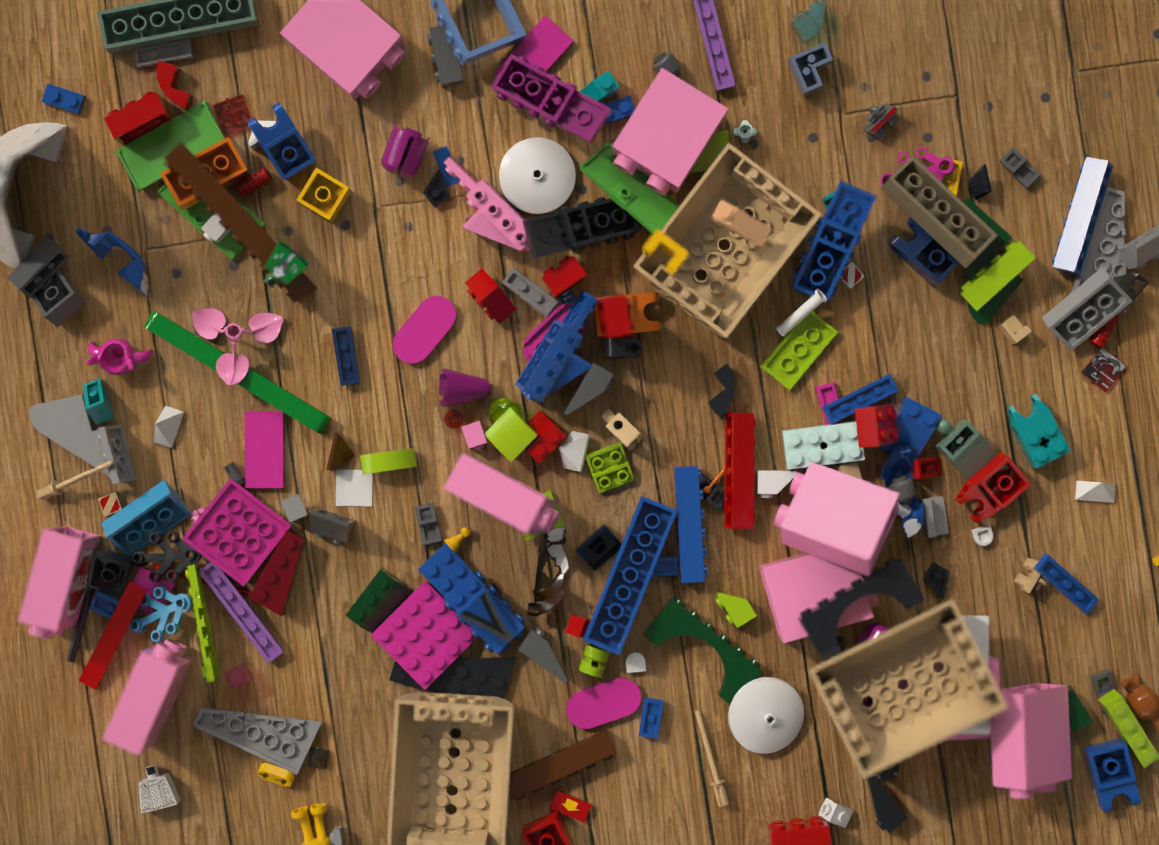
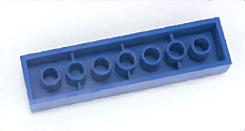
[582,496,677,655]

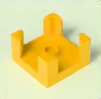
[642,229,689,276]

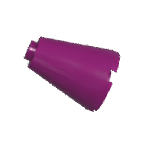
[439,369,492,407]

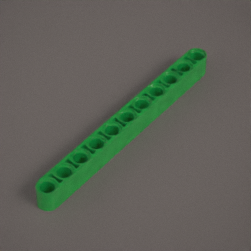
[143,310,332,435]

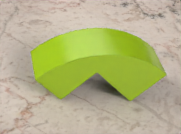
[360,448,417,474]

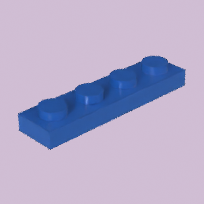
[822,374,898,424]
[1033,553,1099,615]

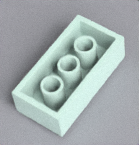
[781,421,865,470]

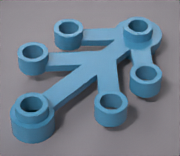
[130,587,193,642]

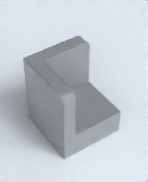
[281,494,310,522]

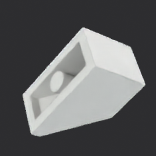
[756,470,797,498]

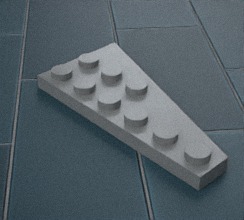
[1071,187,1127,314]
[193,707,323,775]

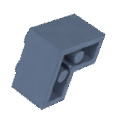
[788,42,833,97]

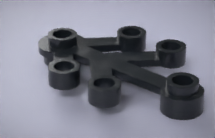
[132,531,201,583]

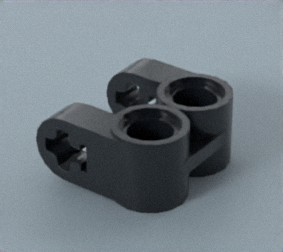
[605,337,643,359]

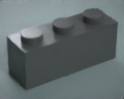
[427,26,464,88]
[7,236,70,298]

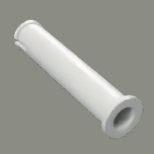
[776,289,827,337]

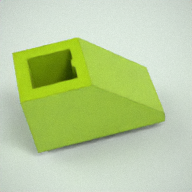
[715,592,757,628]

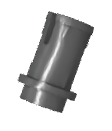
[223,462,245,485]

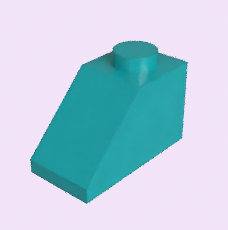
[580,70,619,103]
[83,378,114,425]

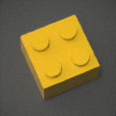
[296,168,352,223]

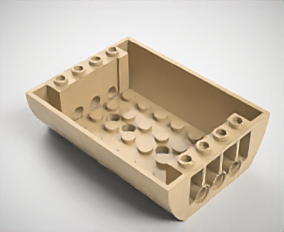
[387,692,513,845]

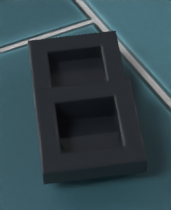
[699,473,725,511]

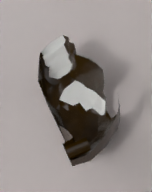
[527,527,570,617]

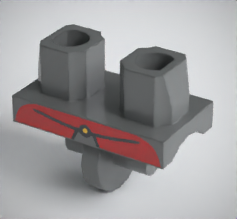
[863,104,900,139]

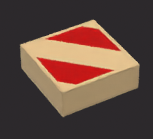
[98,492,123,517]

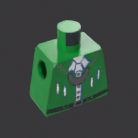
[264,239,310,288]

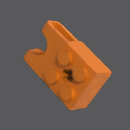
[593,292,662,337]

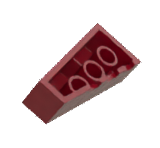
[248,529,306,617]

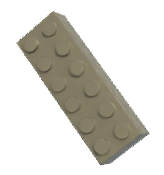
[881,156,997,268]

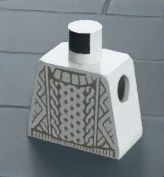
[139,765,181,814]

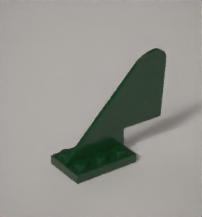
[963,198,1023,324]

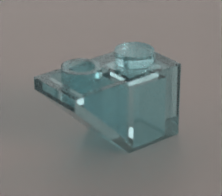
[790,0,826,44]

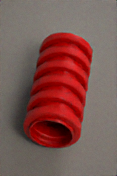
[235,167,272,198]
[1088,315,1119,349]

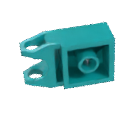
[1007,394,1071,469]

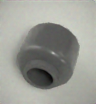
[653,52,681,77]
[889,475,917,505]

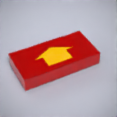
[549,789,592,822]

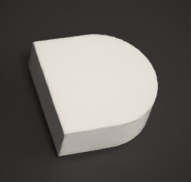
[971,525,994,546]
[626,652,646,673]

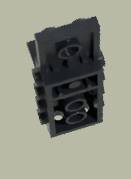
[523,197,642,259]

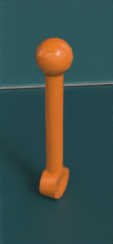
[703,464,725,494]

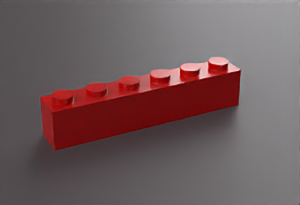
[724,413,756,529]

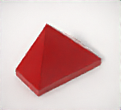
[912,456,942,479]

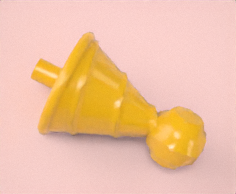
[444,527,471,553]

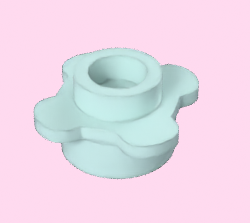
[734,120,757,143]

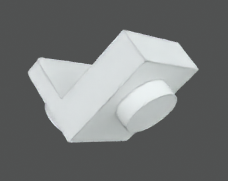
[819,798,854,828]

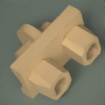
[1014,558,1049,594]

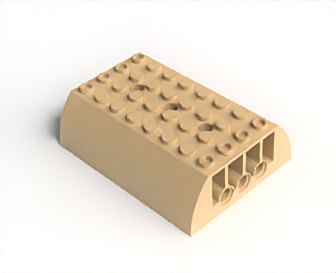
[633,143,821,338]
[809,599,1008,779]

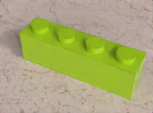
[960,240,1035,311]
[1098,689,1159,768]

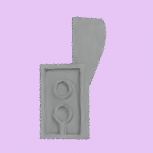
[29,394,137,485]

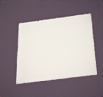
[336,470,373,506]

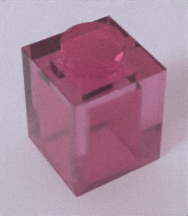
[224,662,253,690]

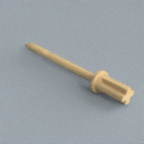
[36,461,114,501]
[695,711,729,807]

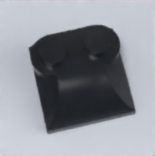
[87,549,133,597]

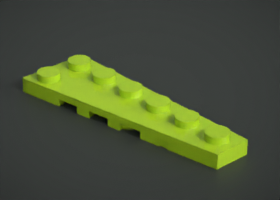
[185,563,221,683]

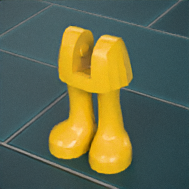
[291,803,331,845]

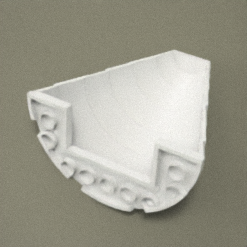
[0,122,68,269]

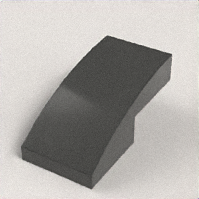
[999,147,1041,190]
[415,503,442,546]
[1090,669,1115,715]

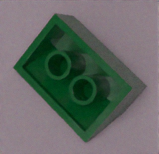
[345,568,413,633]

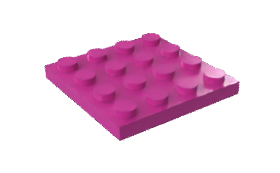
[181,478,292,587]
[370,581,476,690]

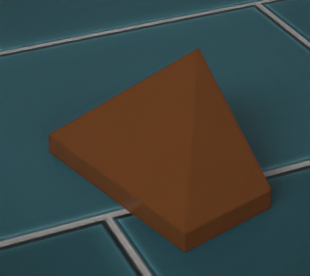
[326,432,355,470]

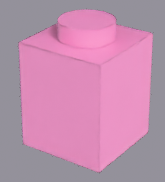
[461,421,488,451]

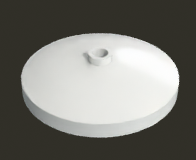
[499,137,576,215]
[728,677,804,754]

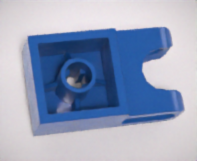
[247,102,316,181]
[1084,738,1141,813]

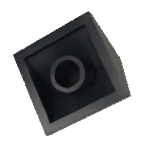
[575,524,622,571]

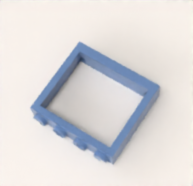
[430,0,526,65]

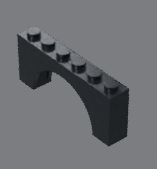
[798,558,925,660]

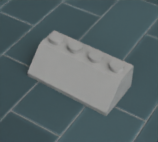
[1117,224,1159,270]
[1042,267,1132,351]

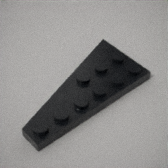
[389,656,516,699]

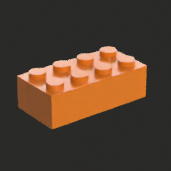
[160,137,250,211]

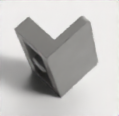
[920,496,948,538]

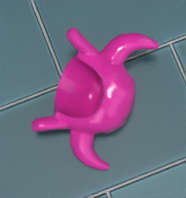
[86,339,153,375]

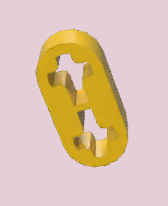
[257,763,295,787]

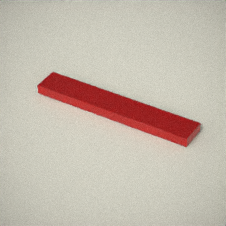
[78,581,148,690]

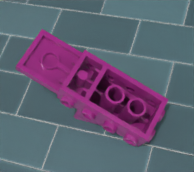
[492,54,611,144]

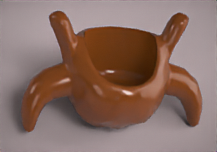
[1121,674,1159,732]

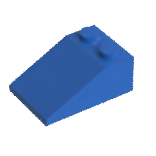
[878,397,942,465]

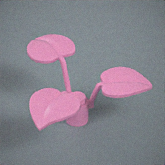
[192,308,284,386]

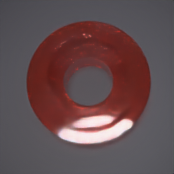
[444,410,463,429]

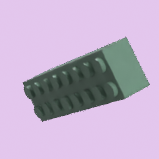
[97,0,260,54]

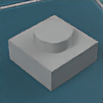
[330,826,345,845]

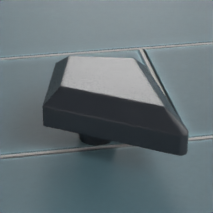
[967,164,992,200]
[423,169,450,208]
[923,562,949,599]

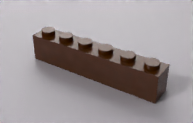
[508,729,616,801]

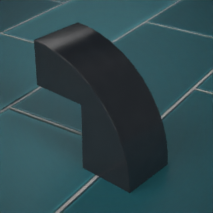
[707,363,735,418]

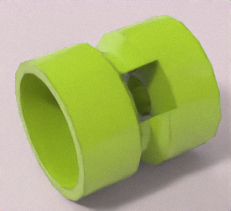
[578,644,610,678]

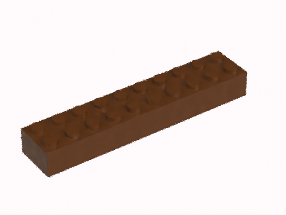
[163,142,317,304]

